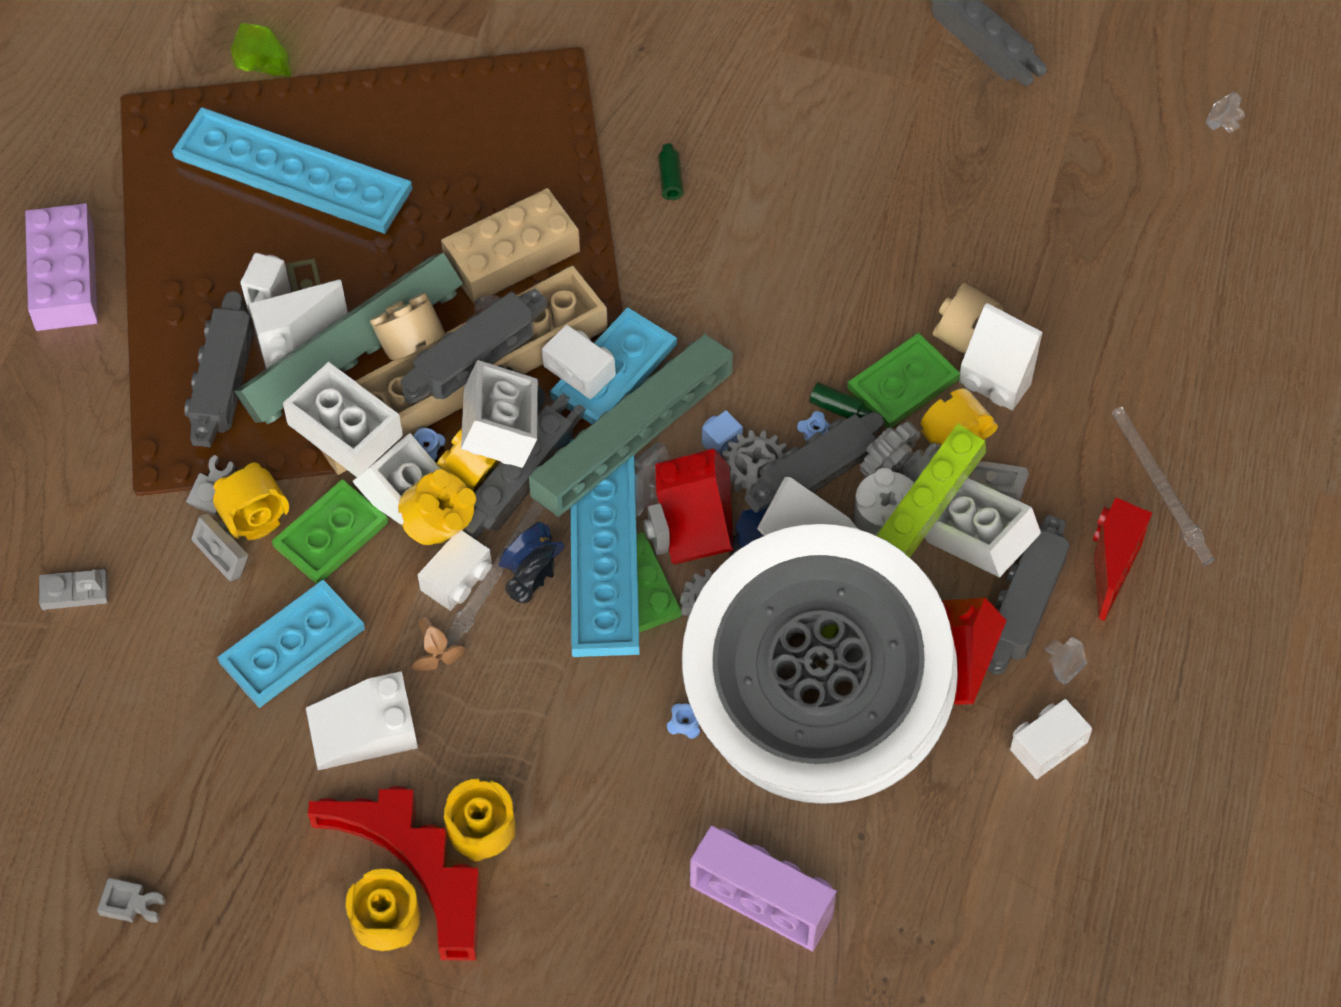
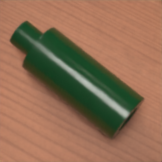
[658,143,684,200]
[809,382,873,419]

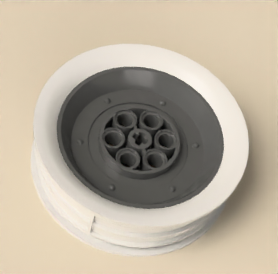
[682,524,958,804]

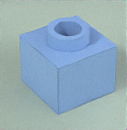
[702,410,743,457]

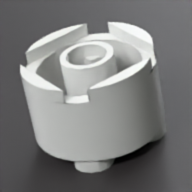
[854,468,914,536]

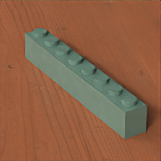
[234,253,463,424]
[529,334,733,517]

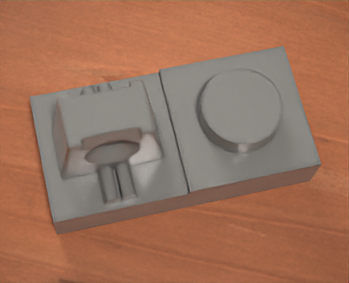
[968,461,1029,501]
[191,513,249,582]
[39,569,108,610]

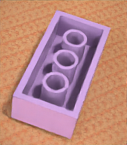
[25,203,98,331]
[690,825,836,952]

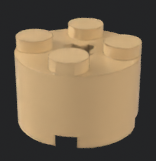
[933,282,1003,354]
[369,292,445,360]

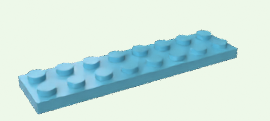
[172,107,413,234]
[570,439,640,657]

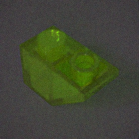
[231,23,292,77]

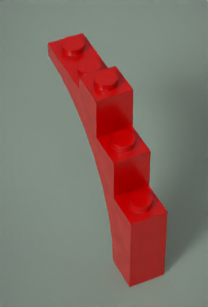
[308,786,480,961]

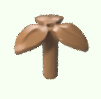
[411,617,466,672]

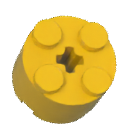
[920,389,998,445]
[436,429,499,492]
[213,463,289,540]
[398,469,476,545]
[444,779,516,861]
[346,869,420,951]

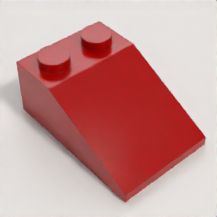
[655,449,734,565]
[1093,497,1152,621]
[941,597,1007,705]

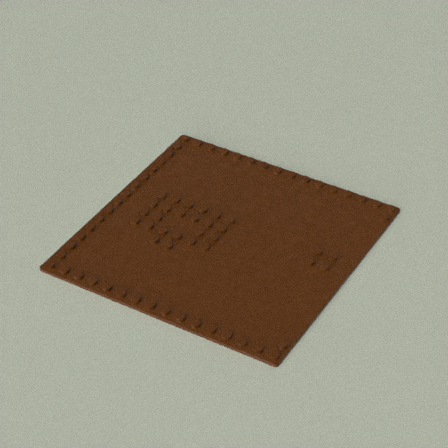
[120,47,623,496]

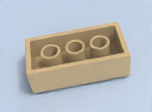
[441,188,580,304]

